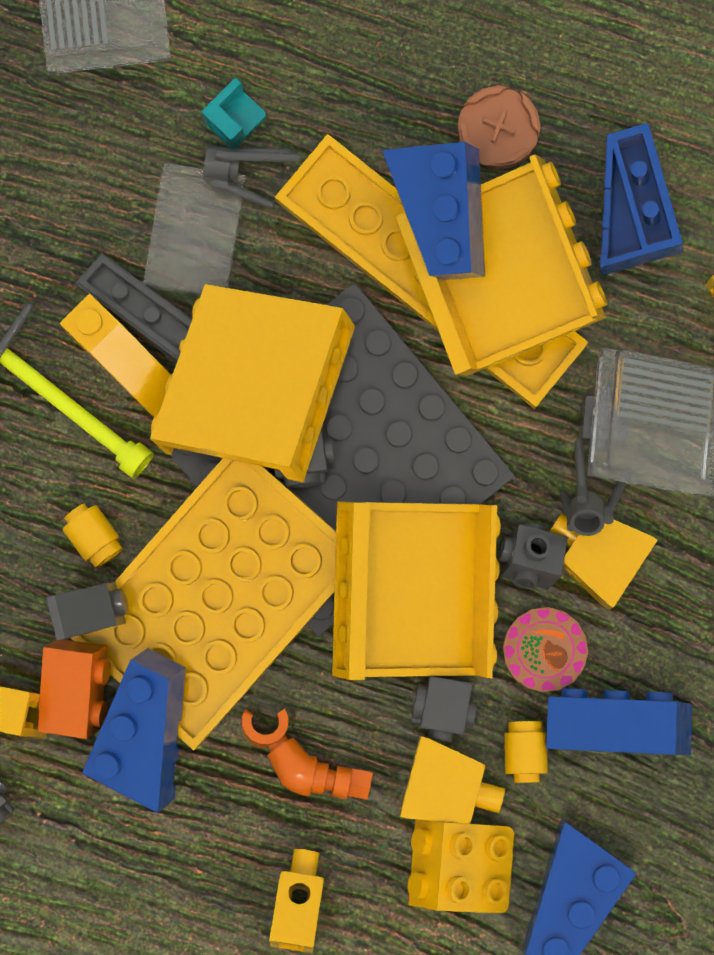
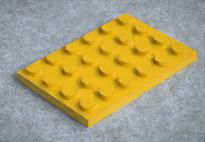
[71,458,336,751]

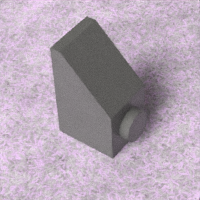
[46,582,129,640]

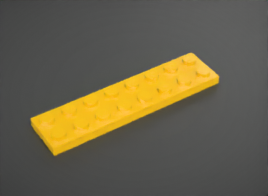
[275,134,589,409]

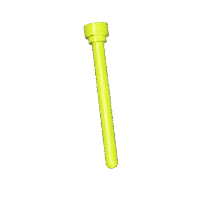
[0,348,154,479]

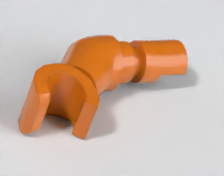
[241,708,373,800]

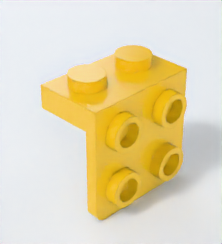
[407,819,514,913]

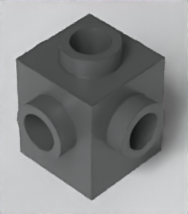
[497,523,568,590]

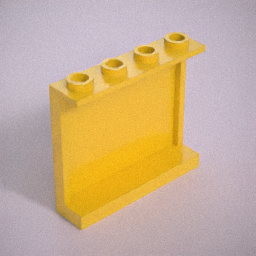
[395,154,607,376]
[150,284,355,482]
[332,501,501,680]

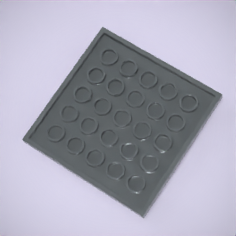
[170,283,515,637]

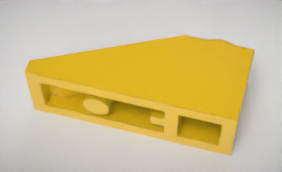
[59,293,171,417]

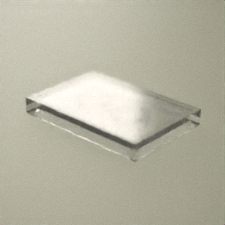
[143,163,246,296]

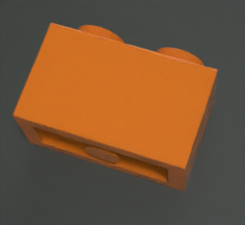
[37,639,111,739]

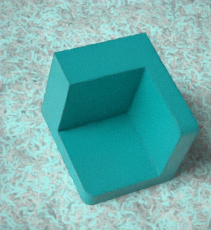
[201,78,266,148]

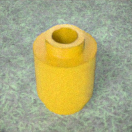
[62,503,123,569]
[504,721,548,783]

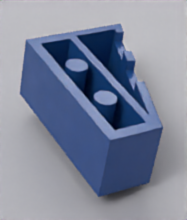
[600,123,684,276]
[382,142,485,280]
[82,648,186,813]
[546,689,693,755]
[521,820,637,955]

